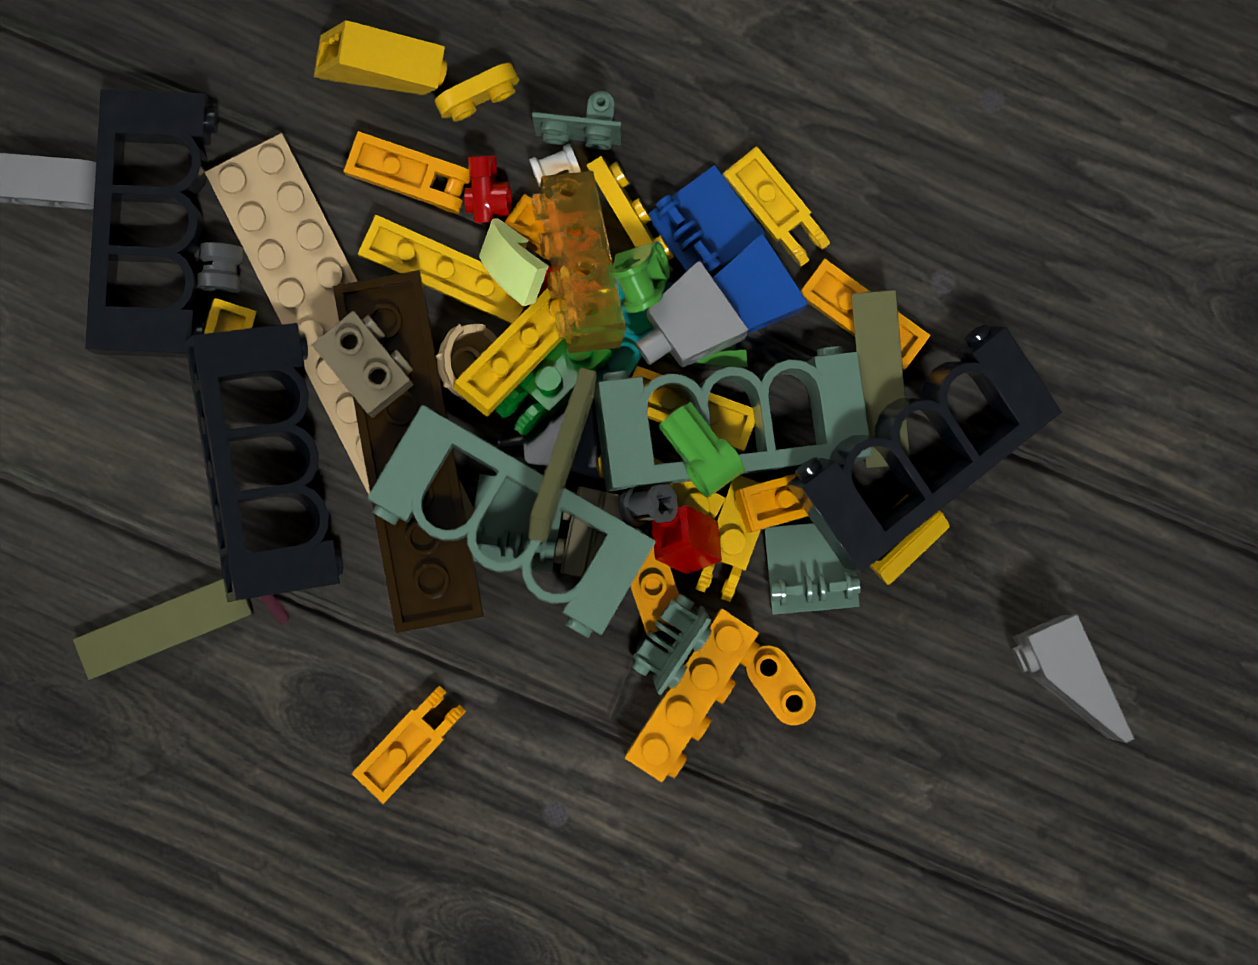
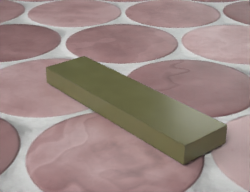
[852,289,910,468]
[529,368,597,543]
[73,579,254,680]

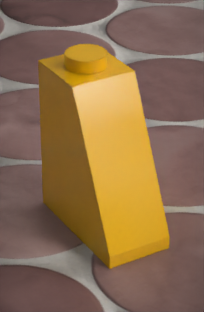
[314,20,447,95]

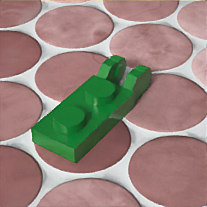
[496,324,612,435]

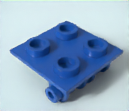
[649,165,766,275]

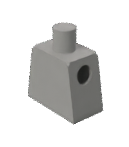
[635,261,748,367]

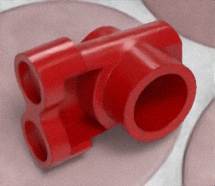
[464,156,512,223]

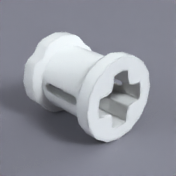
[529,144,583,196]

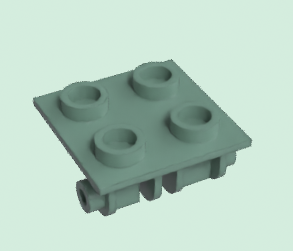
[532,91,621,150]
[473,474,566,573]
[764,523,861,615]
[631,593,712,695]

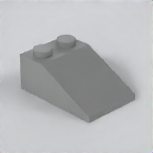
[1012,615,1134,743]

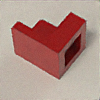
[652,505,722,574]

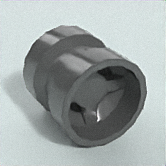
[197,242,244,293]

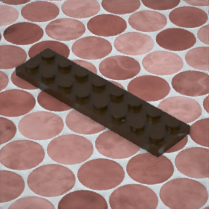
[333,270,484,633]

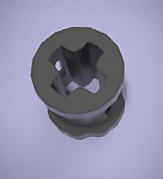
[619,484,678,527]

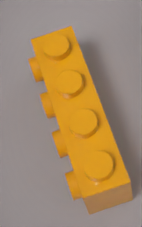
[625,609,761,783]

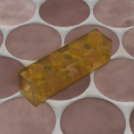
[532,171,626,354]

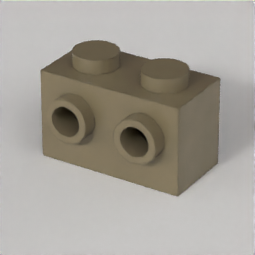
[311,311,413,418]

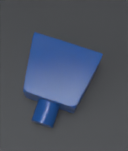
[712,234,808,335]

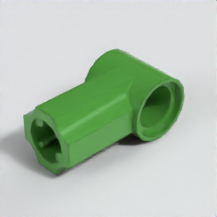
[659,402,745,497]

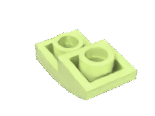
[479,218,549,306]

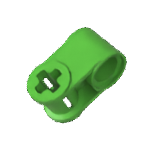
[609,241,670,313]

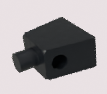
[498,399,600,483]

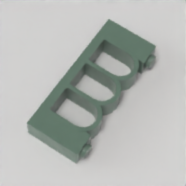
[594,346,872,492]
[367,405,656,638]

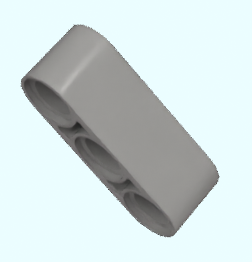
[0,153,96,210]

